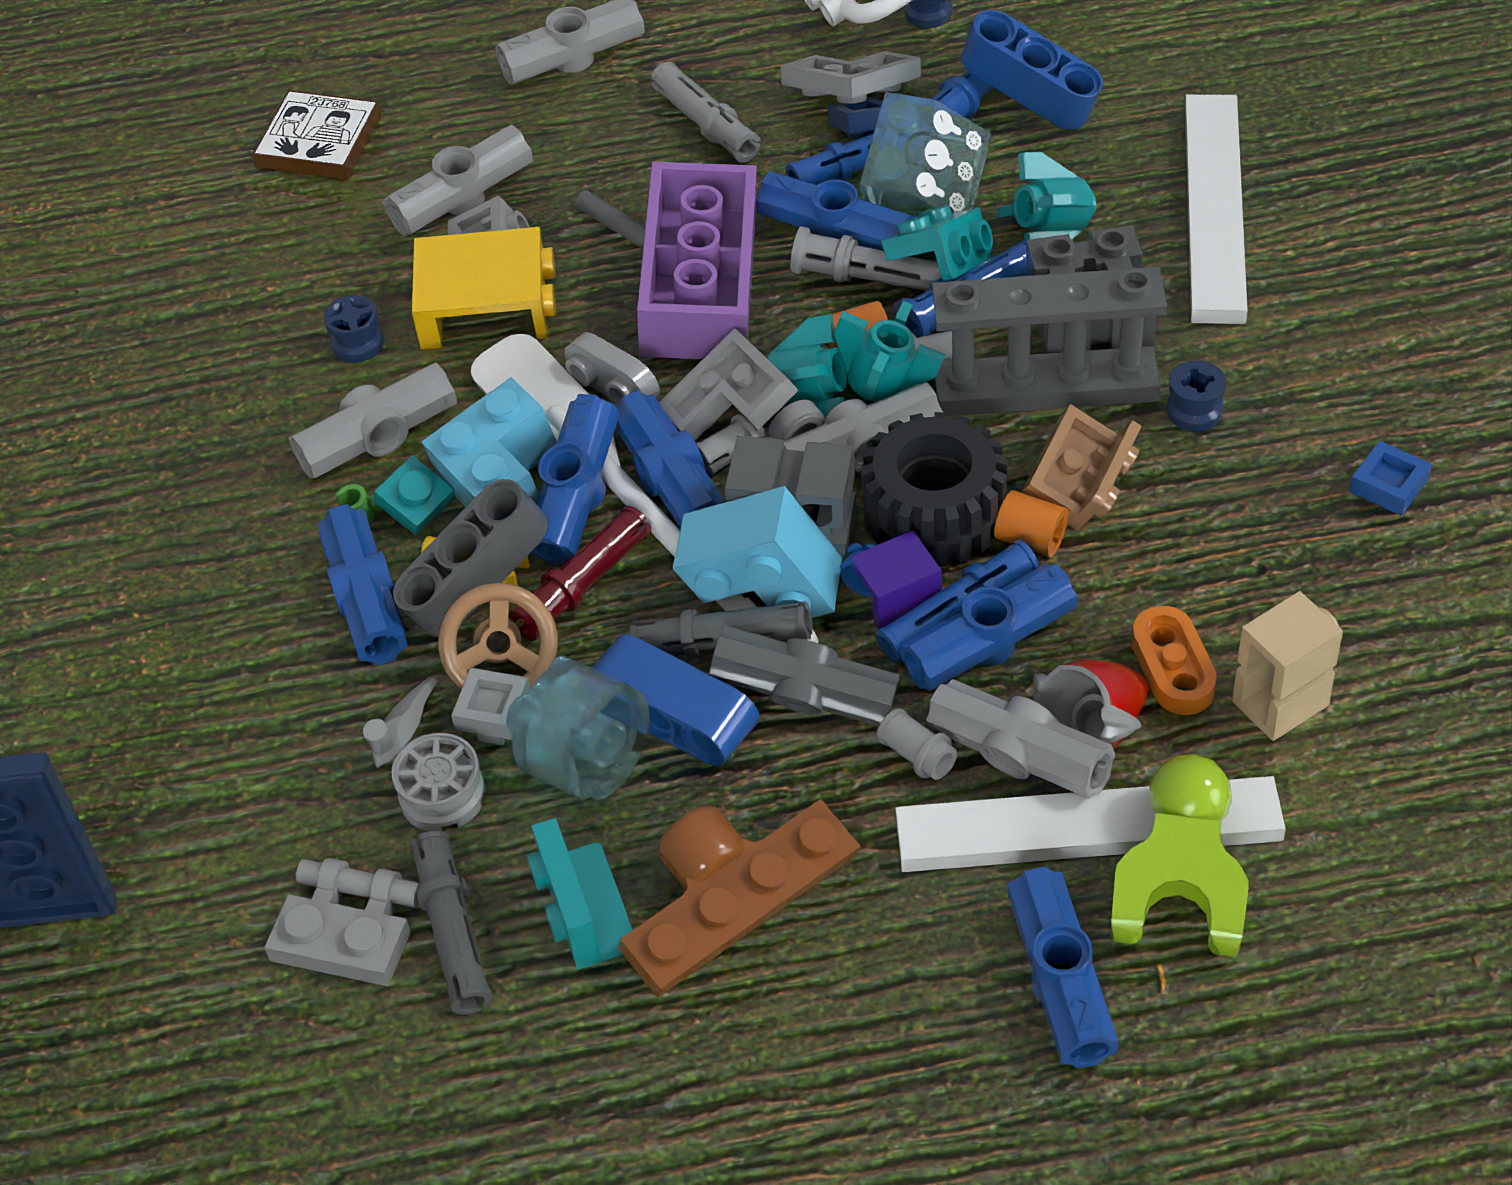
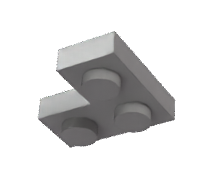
[780,51,921,103]
[659,328,798,441]

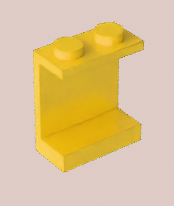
[412,227,556,350]

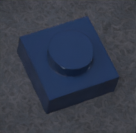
[828,98,895,139]

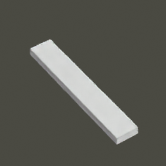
[1185,95,1247,324]
[896,776,1285,872]

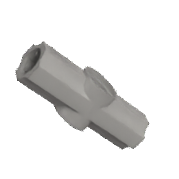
[495,0,645,85]
[383,124,533,237]
[288,363,457,479]
[784,382,943,473]
[926,679,1115,798]

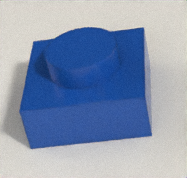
[1349,441,1432,516]

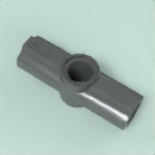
[709,625,900,726]

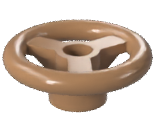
[438,583,558,691]

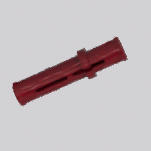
[508,506,651,641]

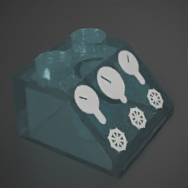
[860,92,991,217]

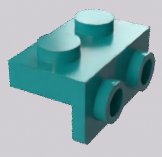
[881,205,993,281]
[526,818,633,970]

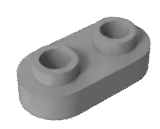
[565,332,660,406]

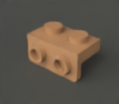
[1021,404,1141,531]

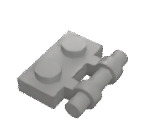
[264,858,420,987]

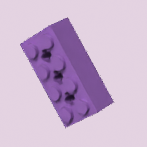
[637,162,757,359]

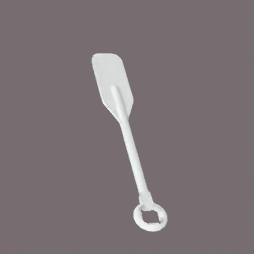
[471,334,818,643]

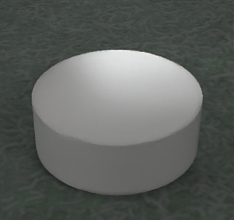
[768,400,825,441]

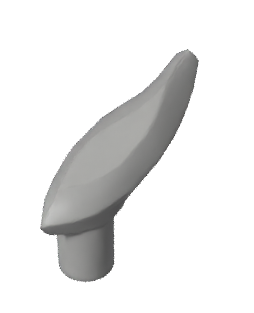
[363,677,438,768]

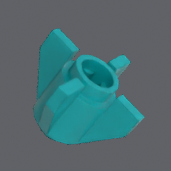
[997,152,1096,240]
[834,301,946,402]
[768,314,847,418]

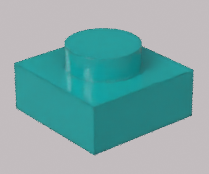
[373,455,455,536]

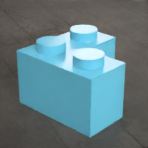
[422,377,557,507]
[673,486,843,618]

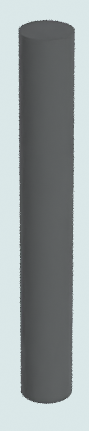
[575,190,646,249]

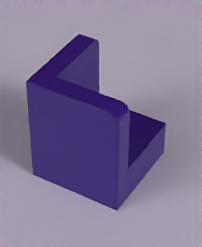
[852,530,942,629]

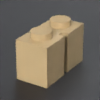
[1232,591,1343,741]

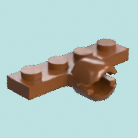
[618,799,861,998]

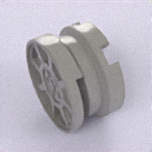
[392,733,485,831]

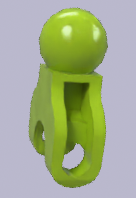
[1111,753,1249,958]

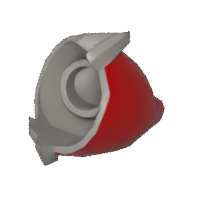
[1033,659,1151,749]

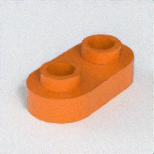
[1132,606,1217,715]

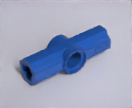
[756,171,915,251]
[615,390,725,529]
[530,394,619,564]
[317,504,408,666]
[900,563,1077,691]
[1007,866,1119,1069]

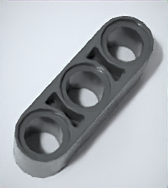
[393,479,548,636]

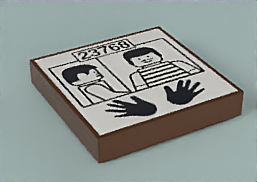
[252,90,382,180]

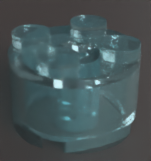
[506,656,650,801]

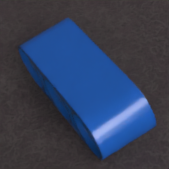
[961,9,1103,130]
[582,634,760,767]

